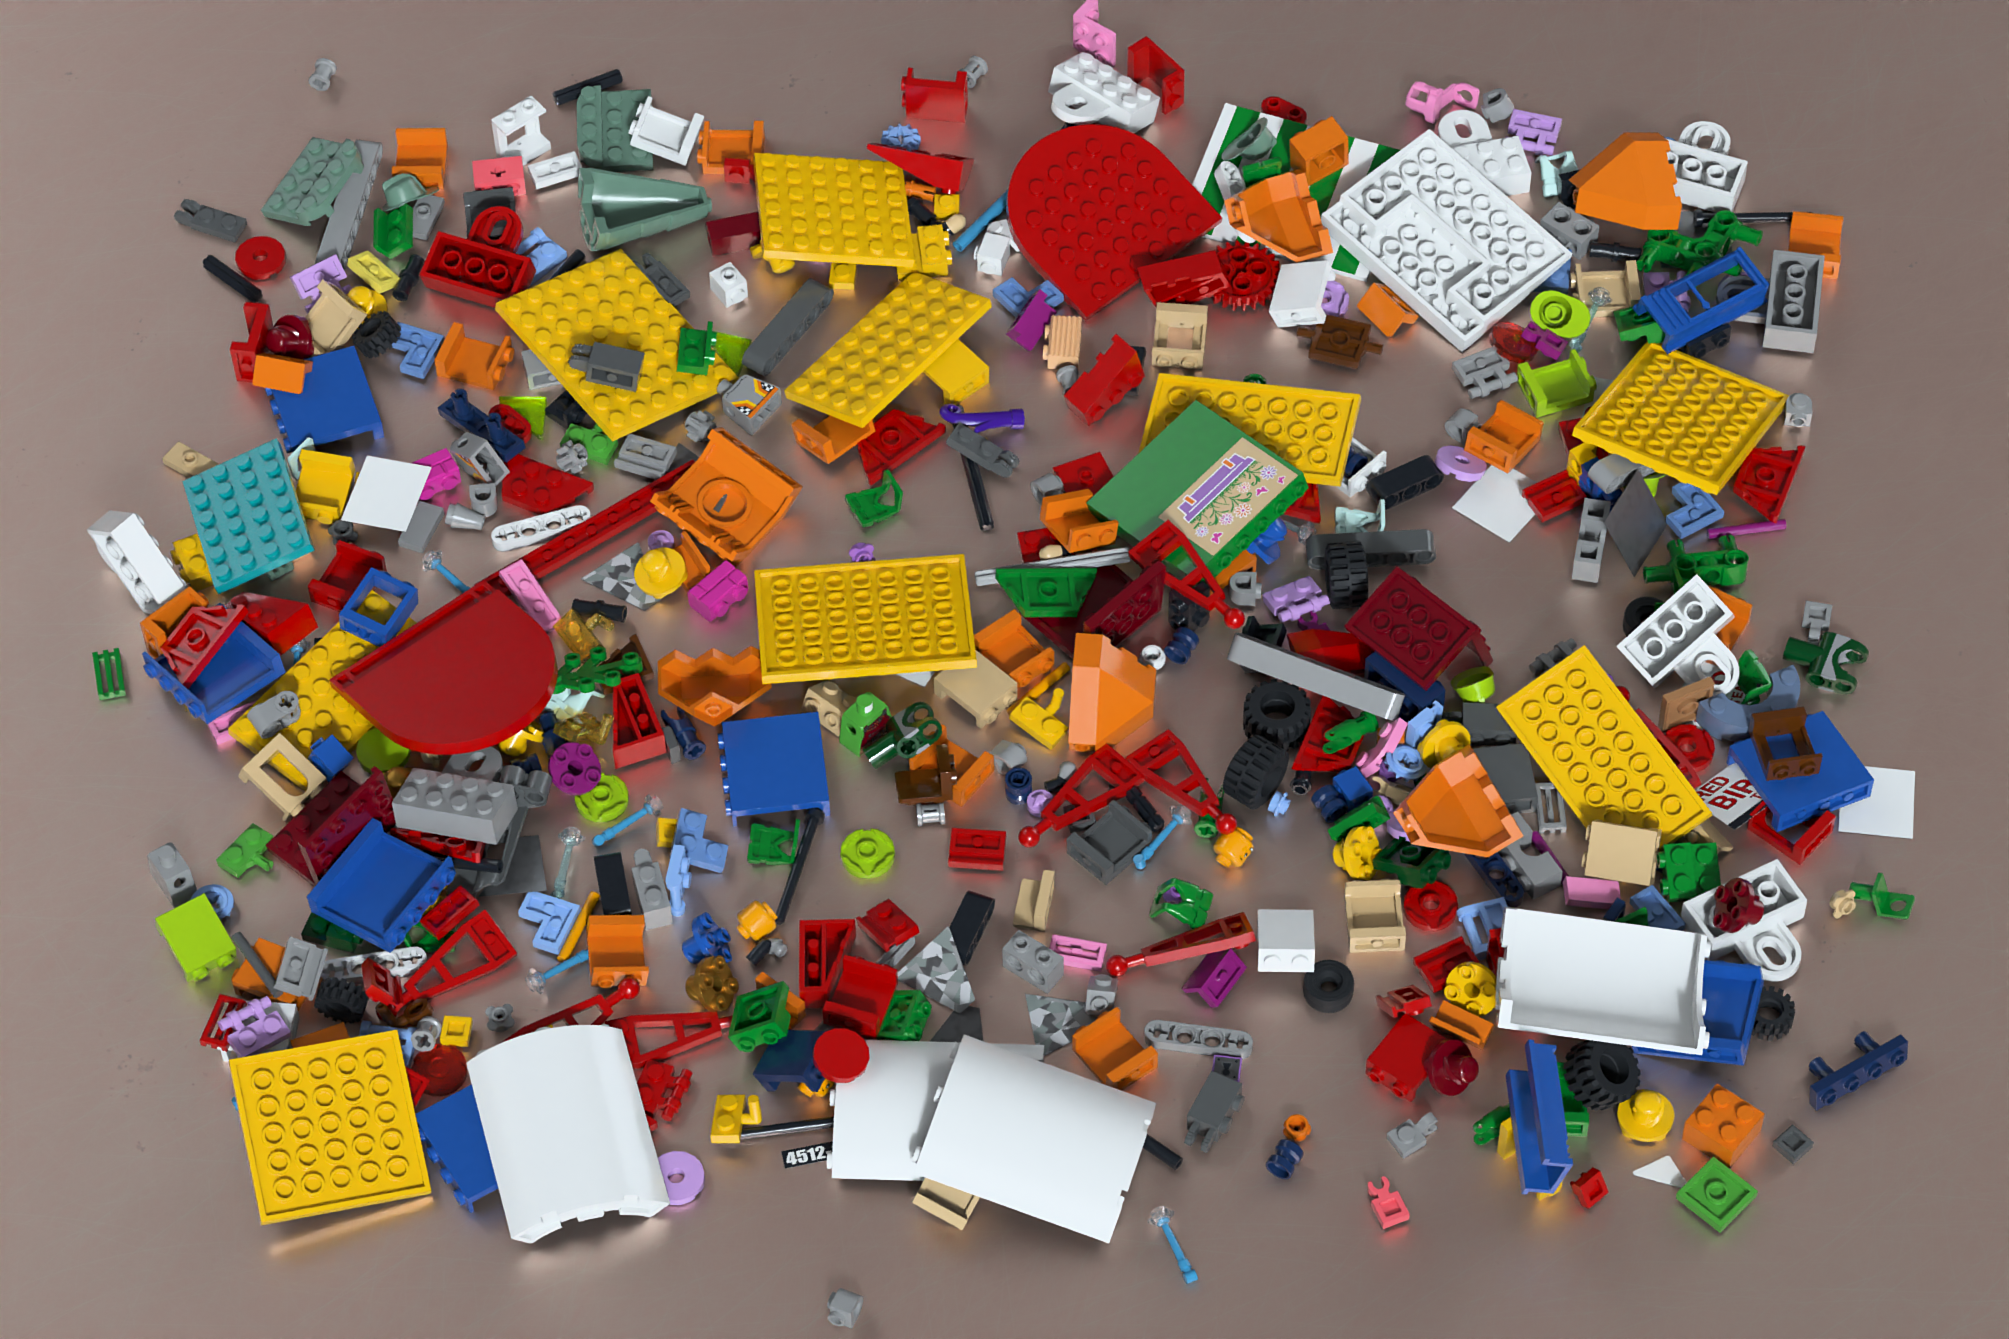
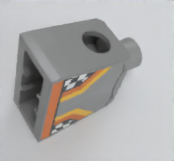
[717,375,782,435]
[450,432,510,486]

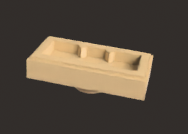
[162,441,219,478]

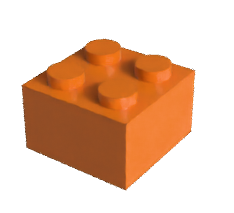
[1289,116,1349,186]
[1682,1083,1765,1169]

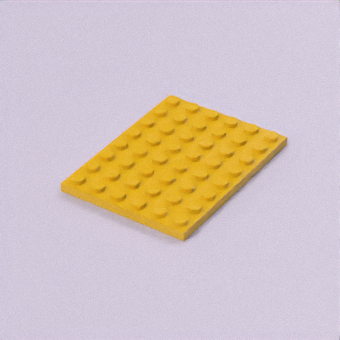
[495,249,739,442]
[1572,341,1790,495]
[754,554,977,684]

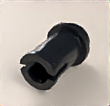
[907,197,937,226]
[1290,770,1312,796]

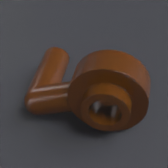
[375,998,434,1028]

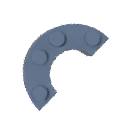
[1696,665,1800,742]

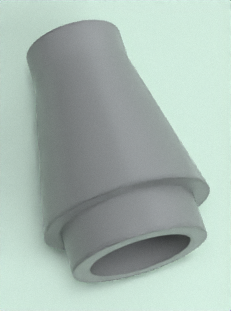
[445,503,485,530]

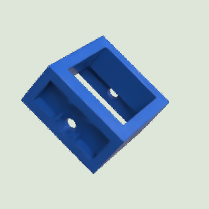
[339,567,418,647]

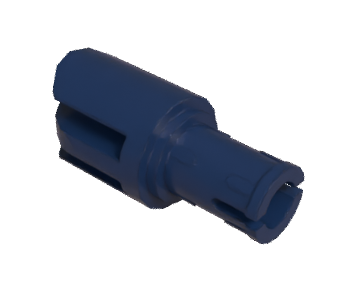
[539,712,571,758]

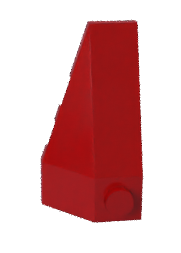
[867,143,974,194]
[1287,629,1374,675]

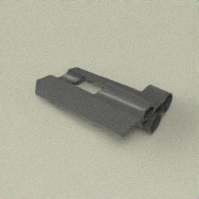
[446,765,552,897]

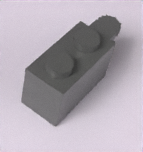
[568,342,645,392]
[1441,703,1517,746]
[1184,1071,1245,1153]

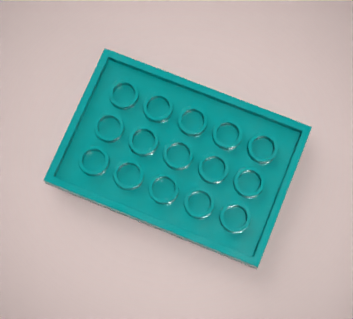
[182,438,315,594]

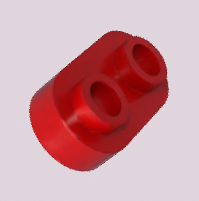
[1261,96,1307,124]
[488,404,532,444]

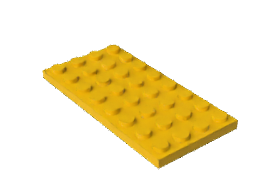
[784,271,992,428]
[1138,373,1361,487]
[228,590,417,792]
[1496,645,1713,851]

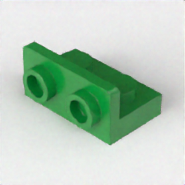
[373,204,413,259]
[676,321,717,375]
[1328,796,1391,842]
[876,990,932,1041]

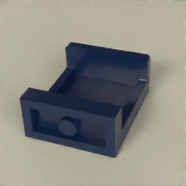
[753,1030,826,1092]

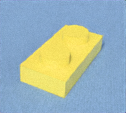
[347,250,400,294]

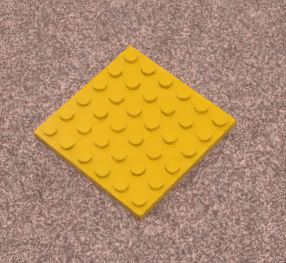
[753,153,915,267]
[228,1030,431,1225]

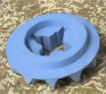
[881,122,921,151]
[1384,744,1427,783]
[191,884,234,921]

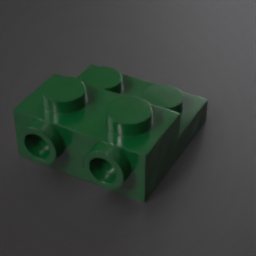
[1373,836,1451,889]
[301,912,364,954]

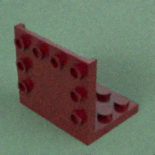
[1019,548,1166,659]
[1345,566,1493,691]
[265,766,396,887]

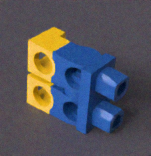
[1567,443,1623,512]

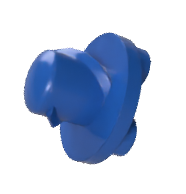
[1246,517,1287,565]
[682,912,732,964]

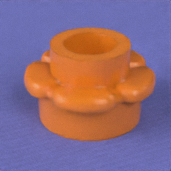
[1283,1114,1311,1142]

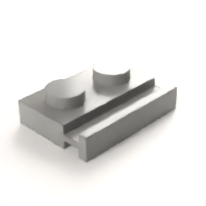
[614,434,677,480]
[274,936,328,1001]

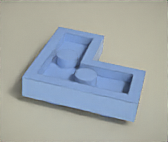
[518,892,581,955]

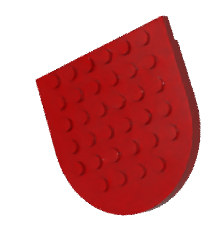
[1006,124,1223,321]
[329,580,558,755]

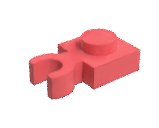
[1367,1176,1410,1229]

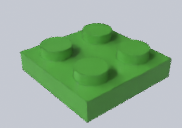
[1676,1156,1758,1233]

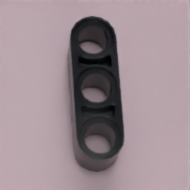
[1366,455,1444,510]
[594,852,632,915]
[949,890,995,966]

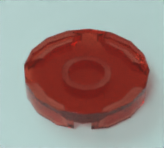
[1489,322,1539,363]
[411,1044,468,1096]

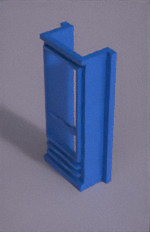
[1633,247,1770,354]
[1505,1039,1573,1195]

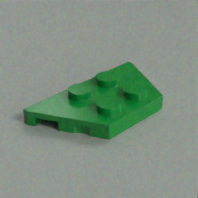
[995,568,1097,617]

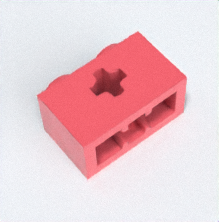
[472,156,526,196]

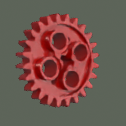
[1207,240,1280,311]

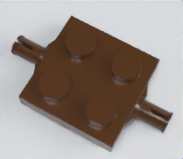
[1297,314,1383,369]

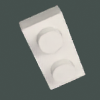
[528,151,582,190]

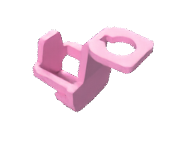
[1405,81,1480,124]

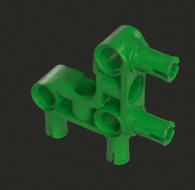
[1636,210,1763,288]
[1643,535,1749,611]

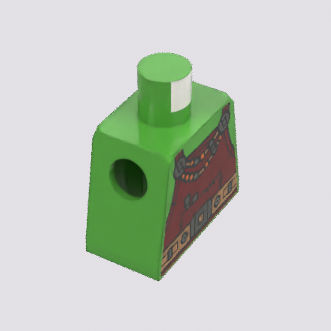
[839,692,891,757]

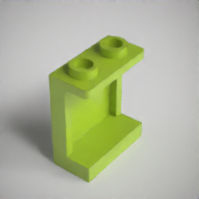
[1517,349,1597,418]
[155,893,236,982]

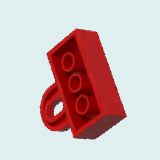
[419,206,536,308]

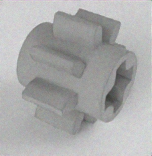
[685,410,717,443]
[556,440,588,474]

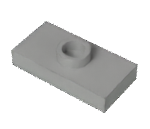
[413,195,445,240]

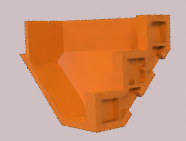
[1569,132,1682,230]
[1224,169,1333,263]
[1068,633,1156,752]
[658,646,772,727]
[1393,744,1523,857]

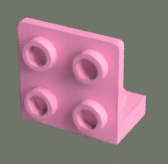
[1073,0,1116,68]

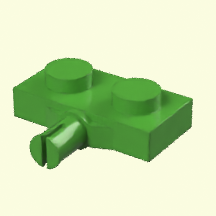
[560,423,618,465]
[216,823,274,878]

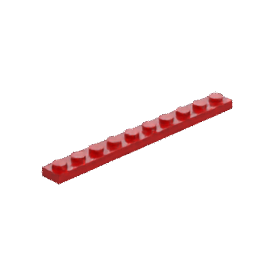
[474,459,695,597]

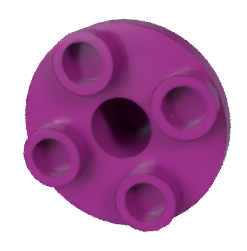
[548,742,601,795]

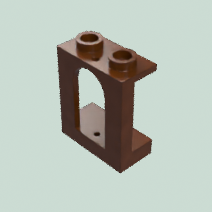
[1748,706,1823,781]

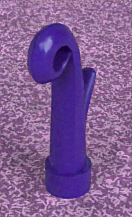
[939,404,1025,433]

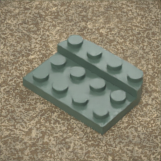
[577,85,653,172]
[261,137,364,226]

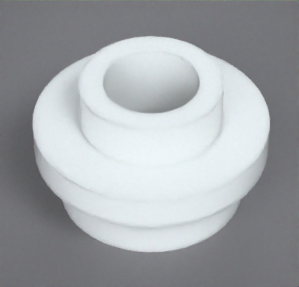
[1139,645,1166,670]

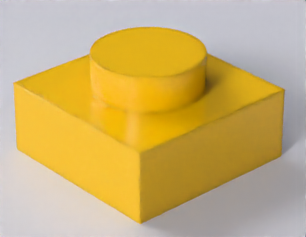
[934,194,960,220]
[829,263,857,290]
[656,818,677,848]
[440,1015,473,1047]

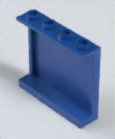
[265,346,384,462]
[142,603,286,724]
[1726,711,1874,832]
[718,712,830,826]
[307,818,456,953]
[1632,960,1764,1066]
[415,1084,499,1213]

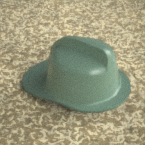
[1222,117,1277,161]
[382,173,439,211]

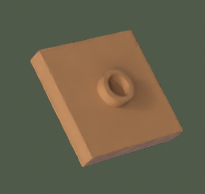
[1658,676,1715,732]

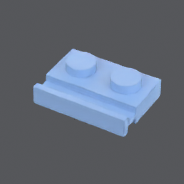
[1405,700,1443,750]

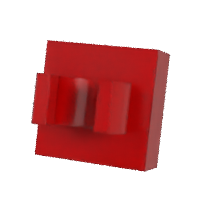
[1570,1167,1609,1209]

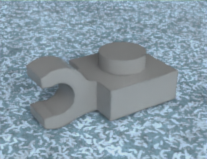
[1802,601,1832,645]
[1387,1112,1438,1159]

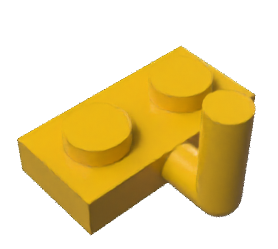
[1009,688,1069,750]
[710,1095,762,1143]

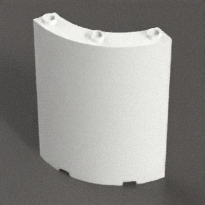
[1495,907,1711,1055]
[466,1024,670,1244]
[912,1034,1156,1243]
[827,1040,1044,1181]

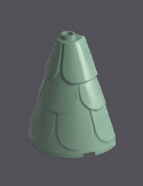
[578,168,712,251]

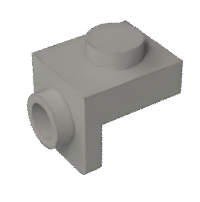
[1085,974,1118,1016]

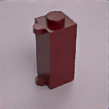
[705,212,761,257]

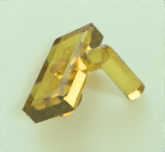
[553,608,615,664]
[553,712,614,745]

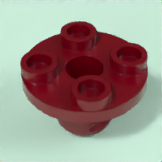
[266,315,314,360]
[1713,878,1764,933]
[1424,1039,1479,1096]

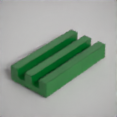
[92,648,126,700]

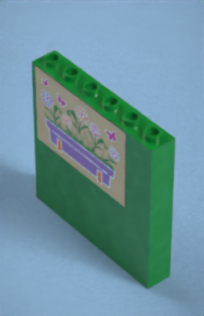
[1086,400,1309,589]

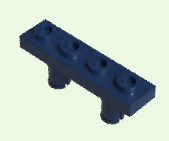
[438,389,526,463]
[1809,1031,1908,1111]

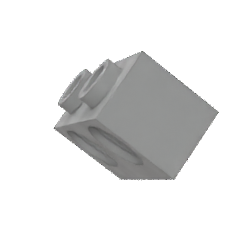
[1540,202,1599,260]
[1002,930,1064,994]

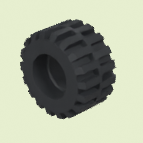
[1324,541,1369,609]
[1243,679,1311,751]
[1223,735,1289,810]
[1563,1040,1641,1111]

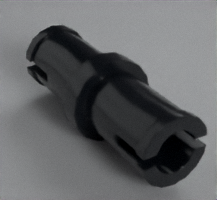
[1589,241,1642,263]
[392,254,425,301]
[572,598,627,623]

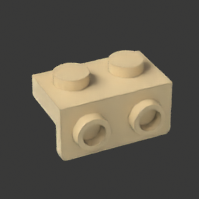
[801,680,857,737]

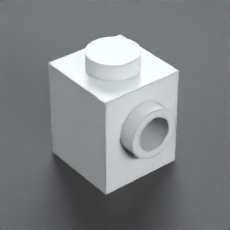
[974,232,1010,276]
[709,262,748,308]

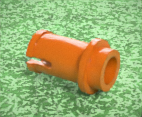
[905,180,936,202]

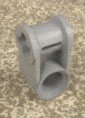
[247,691,301,739]

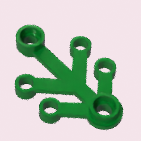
[553,646,643,694]

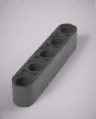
[742,278,834,376]
[1305,529,1436,570]

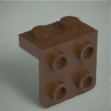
[895,744,957,805]

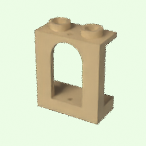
[1152,302,1208,369]
[238,733,326,821]

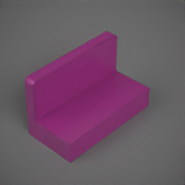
[1006,289,1057,351]
[1182,949,1247,1008]

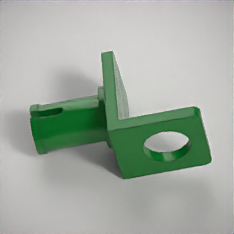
[1849,873,1915,919]

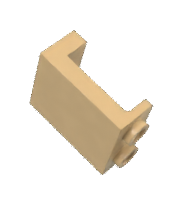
[1569,260,1641,318]
[305,279,368,357]
[934,650,1017,729]
[1582,819,1662,886]
[1344,878,1406,953]
[912,1178,980,1230]

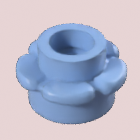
[1268,791,1291,816]

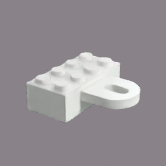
[1048,52,1160,133]
[1438,110,1531,196]
[1667,121,1748,213]
[87,510,187,614]
[1617,574,1740,696]
[1681,859,1807,982]

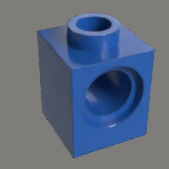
[307,734,354,782]
[1332,766,1373,813]

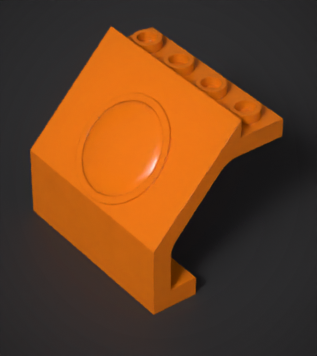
[650,427,803,567]

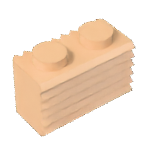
[1043,315,1082,370]

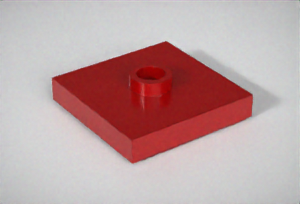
[1052,452,1114,496]

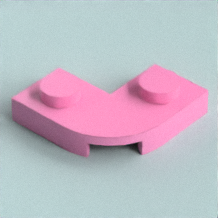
[1355,718,1408,778]

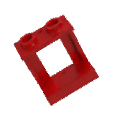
[1747,801,1836,865]

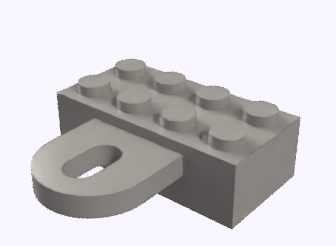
[1716,250,1825,353]
[392,746,518,845]

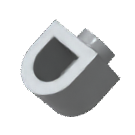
[1481,88,1514,123]
[1784,393,1812,427]
[1444,408,1482,445]
[1030,473,1064,506]
[469,483,498,517]
[1229,572,1261,606]
[990,740,1027,775]
[827,1288,863,1329]

